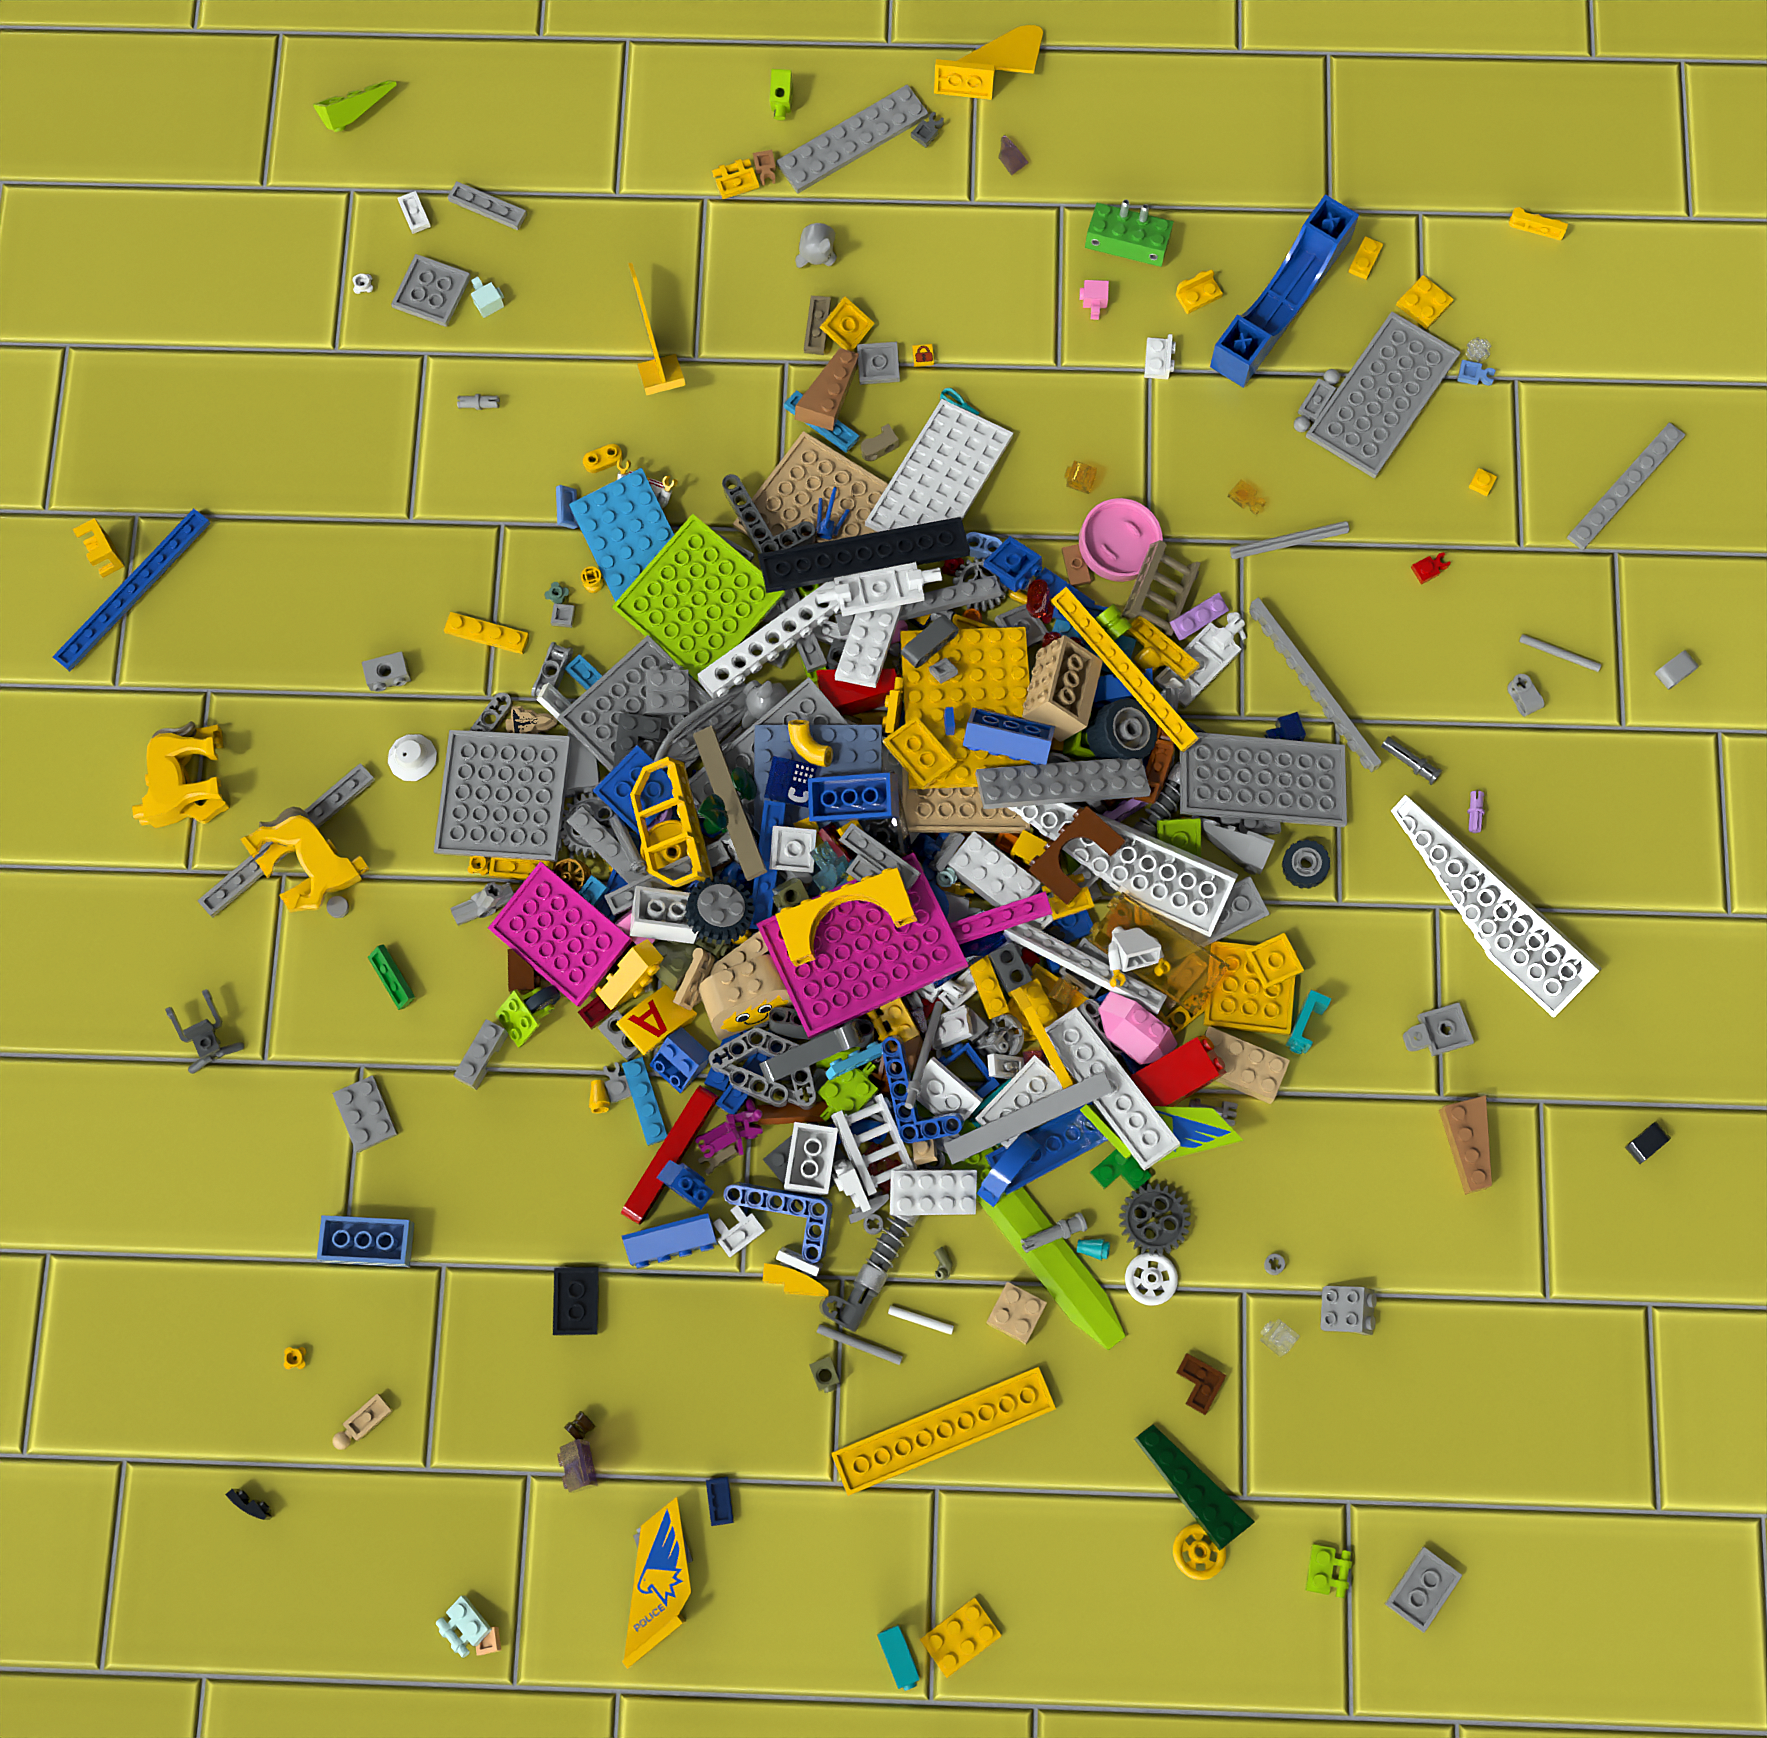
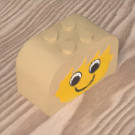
[699,955,795,1041]

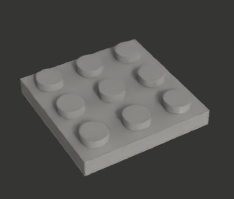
[391,254,471,327]

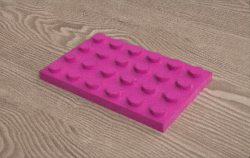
[488,861,633,1007]

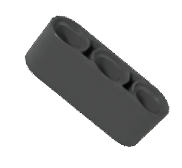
[901,615,959,668]

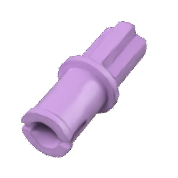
[1467,791,1485,833]

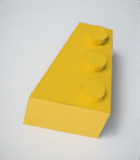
[595,939,664,1010]

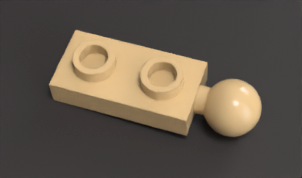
[333,1394,393,1450]

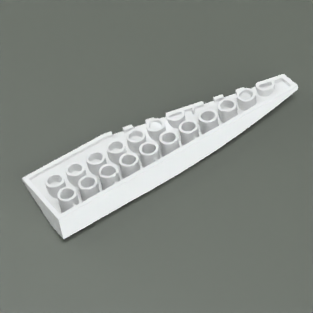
[1391,795,1602,1017]
[1007,802,1238,937]

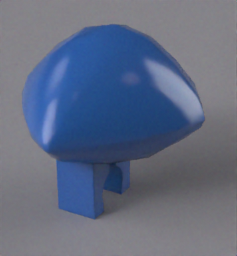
[719,861,754,892]

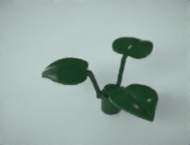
[697,766,760,847]

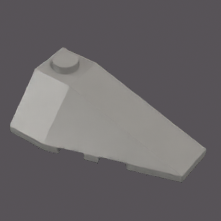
[1191,815,1275,875]

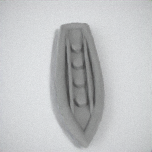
[653,682,748,768]

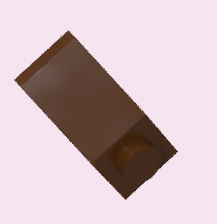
[507,949,541,995]

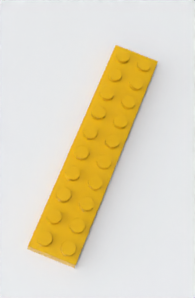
[831,1367,1056,1496]

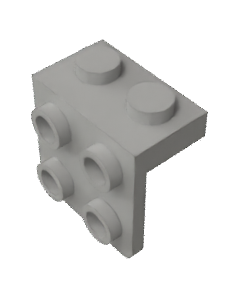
[1320,1286,1377,1335]

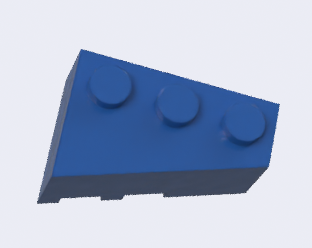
[1091,668,1154,711]

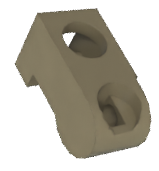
[861,424,899,461]

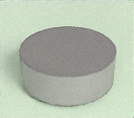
[327,896,349,918]

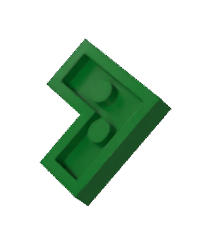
[1090,1149,1152,1191]

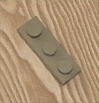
[804,295,831,355]

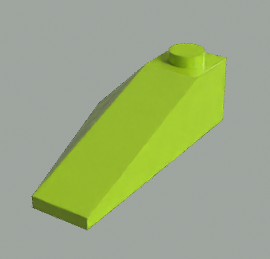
[313,80,397,132]

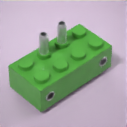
[1085,199,1174,267]

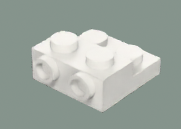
[832,1159,871,1212]

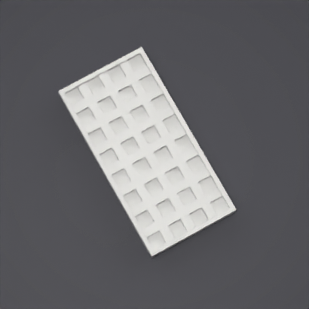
[865,399,1013,532]

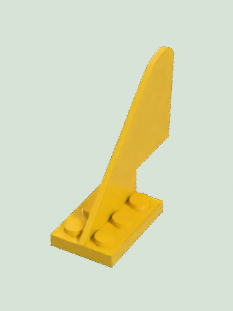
[934,25,1043,100]

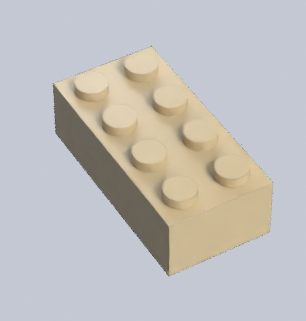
[1205,1026,1290,1104]

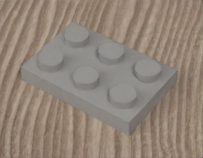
[332,1075,398,1153]
[1385,1547,1462,1633]

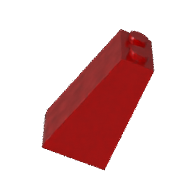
[816,669,903,716]
[1129,1035,1227,1107]

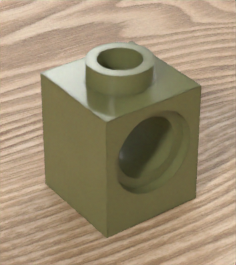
[772,877,810,909]
[809,1356,840,1393]

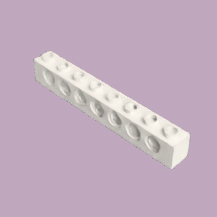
[698,581,841,699]

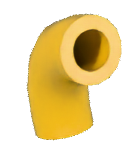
[788,719,833,767]

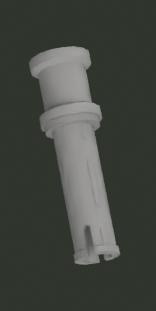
[1021,1212,1087,1253]

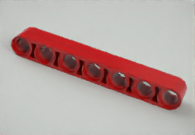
[621,1085,719,1225]

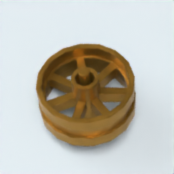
[552,858,591,892]

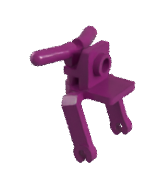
[695,1099,763,1158]

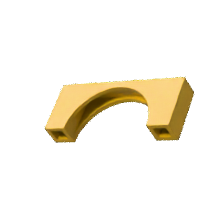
[775,868,917,967]

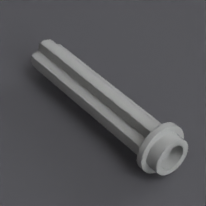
[609,815,646,874]

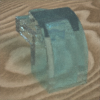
[809,841,849,893]

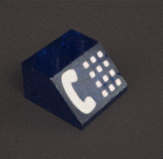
[764,756,818,808]

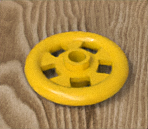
[1173,1524,1226,1580]

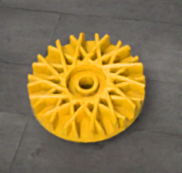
[640,820,688,874]

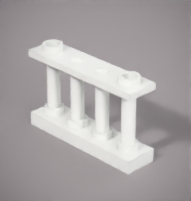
[831,1093,917,1197]

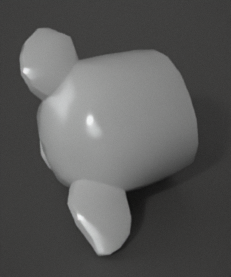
[795,223,837,268]
[741,680,788,729]

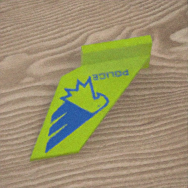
[1080,1104,1244,1163]

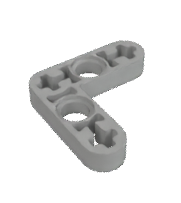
[469,693,513,732]

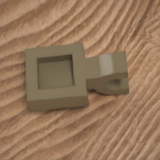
[698,1145,738,1176]

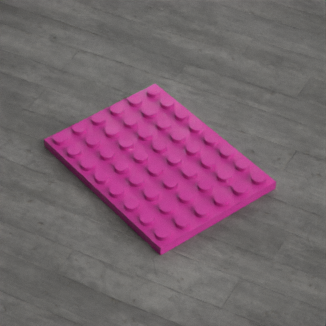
[757,852,968,1039]

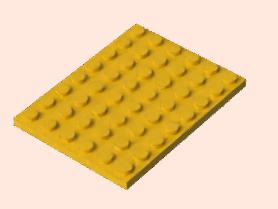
[900,627,1034,789]

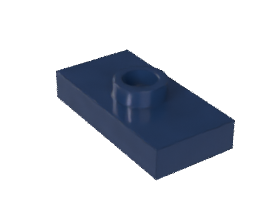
[706,1477,734,1526]

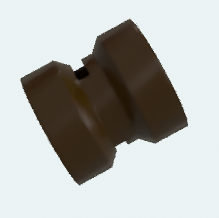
[564,1411,596,1443]

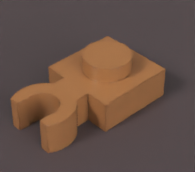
[753,150,776,186]

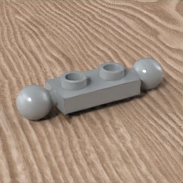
[1294,369,1340,432]

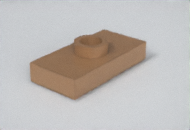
[1061,544,1091,587]

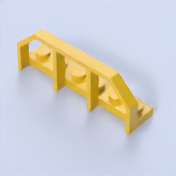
[630,757,713,887]
[1008,978,1077,1089]

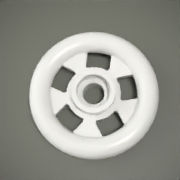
[1125,1252,1178,1305]

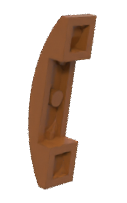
[1134,725,1176,804]

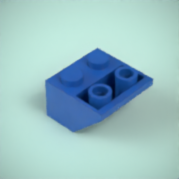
[650,1027,710,1094]

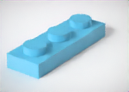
[826,1041,890,1081]

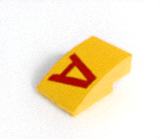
[616,985,697,1055]

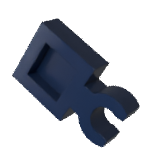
[909,833,941,861]

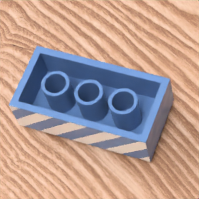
[317,1215,414,1267]

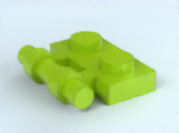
[1305,1544,1352,1598]

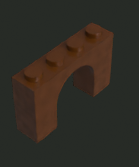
[1029,806,1126,905]

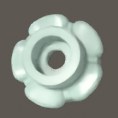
[936,867,957,887]

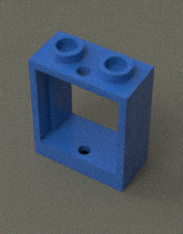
[937,1042,1000,1098]

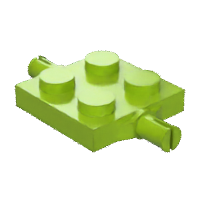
[817,1062,879,1122]

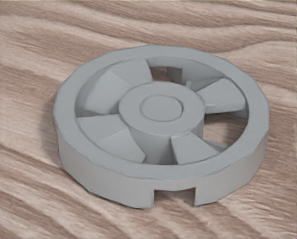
[987,1014,1024,1056]

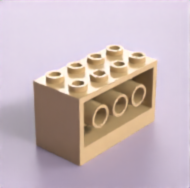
[1022,635,1103,742]

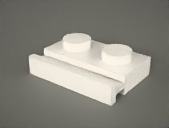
[928,1005,974,1050]

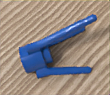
[815,487,850,540]

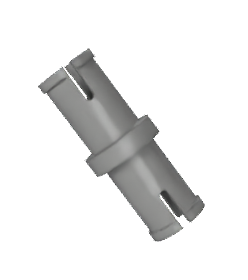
[457,394,500,410]

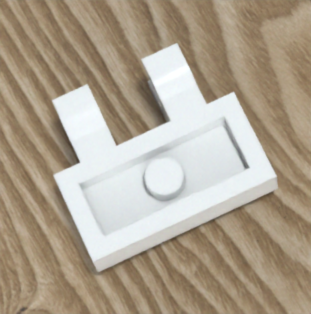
[713,1205,765,1258]

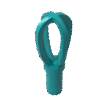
[940,387,980,416]

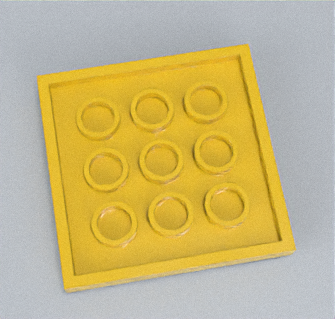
[1203,941,1297,1036]

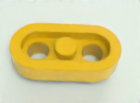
[583,444,623,473]

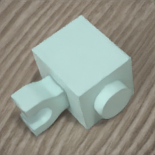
[471,277,504,318]

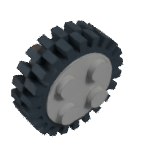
[685,876,755,945]

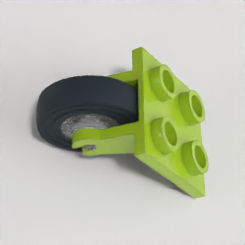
[495,985,561,1048]

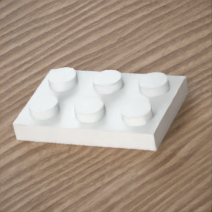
[905,1057,983,1129]

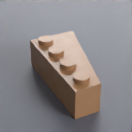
[794,348,859,431]
[1439,1095,1492,1195]

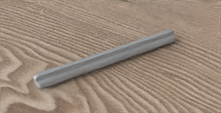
[1230,521,1349,559]

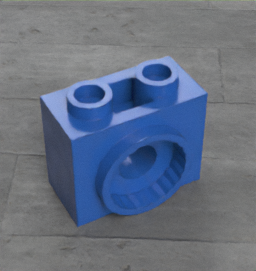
[657,1160,714,1210]

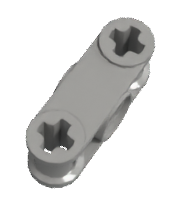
[531,642,573,697]

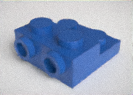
[983,536,1042,593]

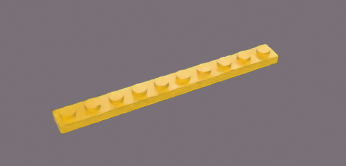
[1051,587,1199,752]

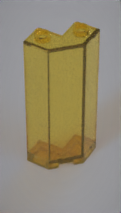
[1088,892,1230,1015]

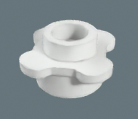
[352,274,373,294]

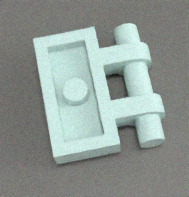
[436,1595,492,1658]

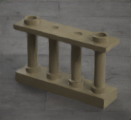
[1122,540,1200,637]

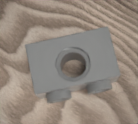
[362,651,411,692]

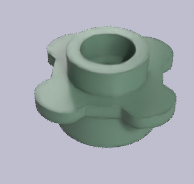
[544,582,569,604]

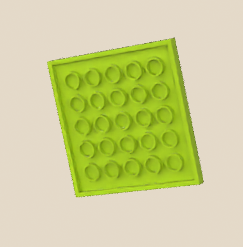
[612,514,786,683]

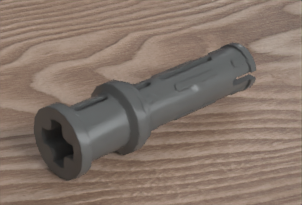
[1381,736,1443,785]

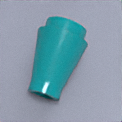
[1077,1239,1110,1261]

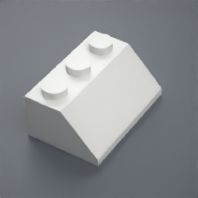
[630,886,698,944]
[784,1122,838,1194]

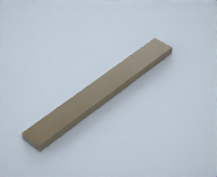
[693,725,767,881]

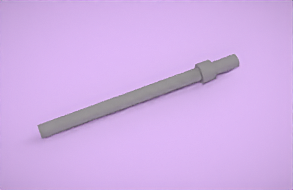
[905,1001,944,1109]

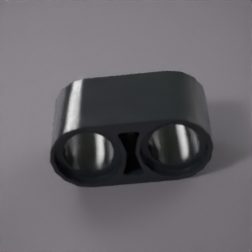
[1625,1122,1671,1164]

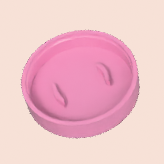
[1079,498,1163,582]

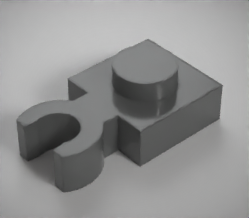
[911,112,944,148]

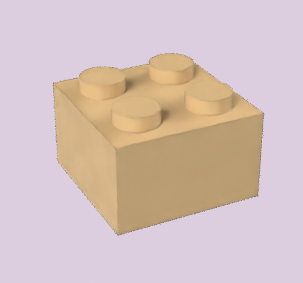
[986,1282,1047,1345]

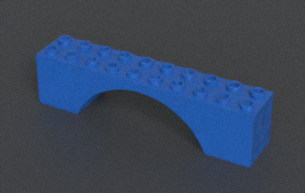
[1210,194,1359,388]

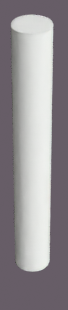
[888,1306,954,1334]

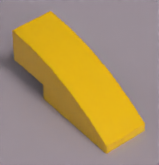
[763,1263,829,1297]

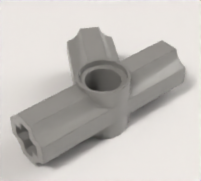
[450,882,514,926]

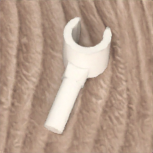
[1227,612,1247,640]

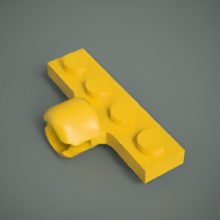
[1127,616,1200,680]

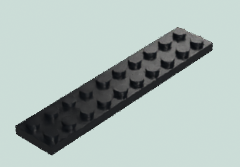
[758,517,970,593]

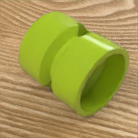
[1095,604,1132,641]

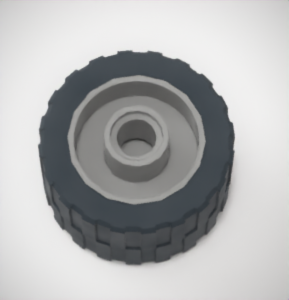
[1086,698,1157,760]

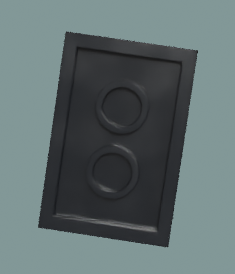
[553,1267,599,1336]

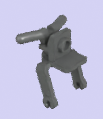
[165,989,244,1074]

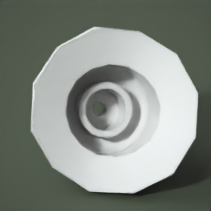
[388,735,437,781]

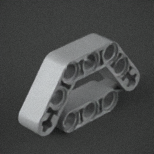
[709,1028,817,1110]

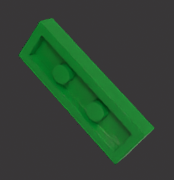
[368,944,415,1010]

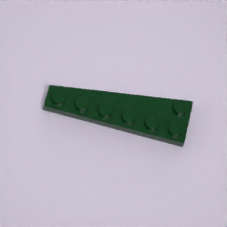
[1134,1424,1255,1551]

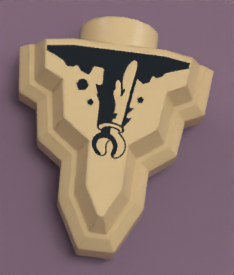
[506,706,557,734]

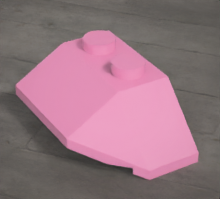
[1098,991,1177,1065]

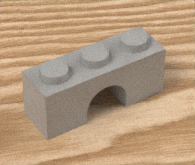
[453,1019,508,1090]

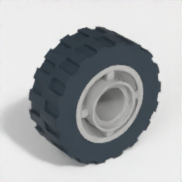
[1282,839,1330,889]

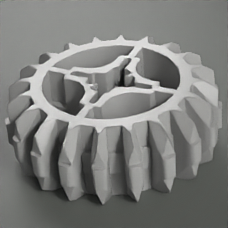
[953,557,1008,612]

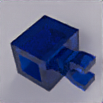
[1264,712,1306,741]

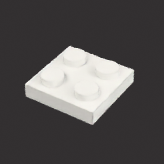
[769,826,816,873]

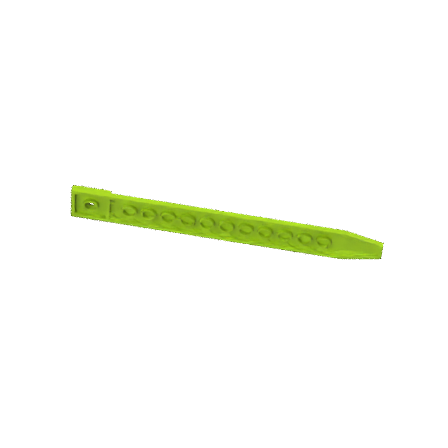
[898,1070,1126,1350]

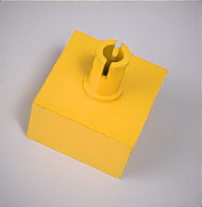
[1010,830,1051,875]

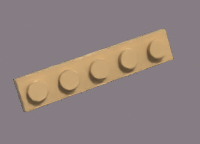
[692,931,769,1008]

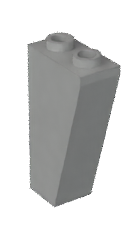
[565,730,601,798]

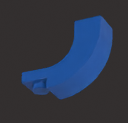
[976,1132,1041,1207]

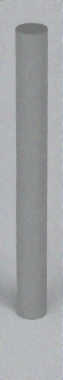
[1519,634,1601,672]
[817,1324,902,1365]

